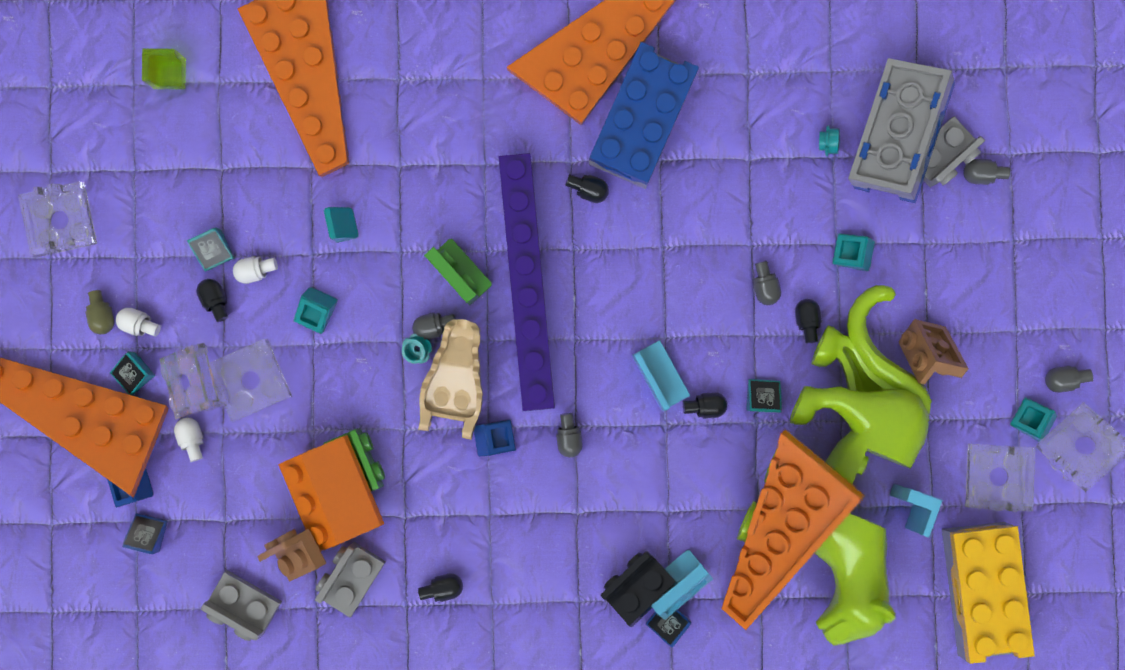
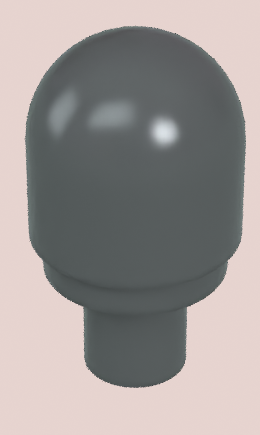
[963,159,1010,185]
[753,261,781,305]
[413,312,456,340]
[1045,366,1093,393]
[556,413,583,458]

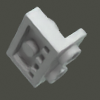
[923,116,985,187]
[315,542,386,618]
[201,570,282,641]

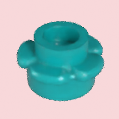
[819,125,840,156]
[402,333,432,364]

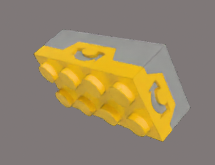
[942,522,1035,664]

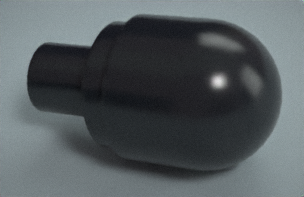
[565,174,609,203]
[196,279,228,322]
[795,299,822,343]
[682,393,727,419]
[418,574,463,602]

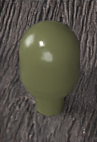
[85,290,114,335]

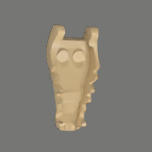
[418,319,483,440]

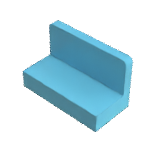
[632,340,690,411]
[890,484,942,537]
[651,550,713,620]

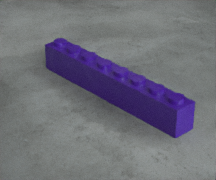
[498,153,555,411]

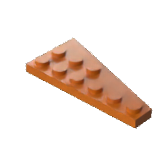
[237,0,349,178]
[507,0,676,125]
[0,358,169,498]
[721,429,865,630]

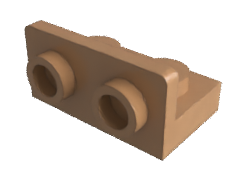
[899,319,969,384]
[257,529,327,582]

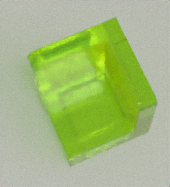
[142,48,186,89]

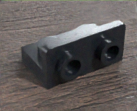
[600,551,677,627]

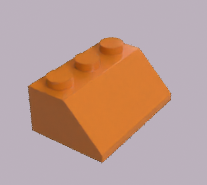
[278,435,385,551]

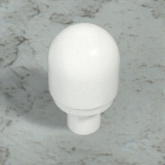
[233,256,278,284]
[116,308,161,337]
[174,418,203,462]

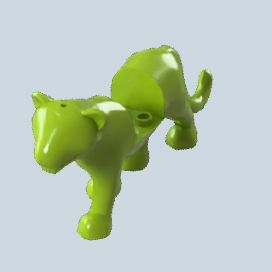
[736,285,931,645]

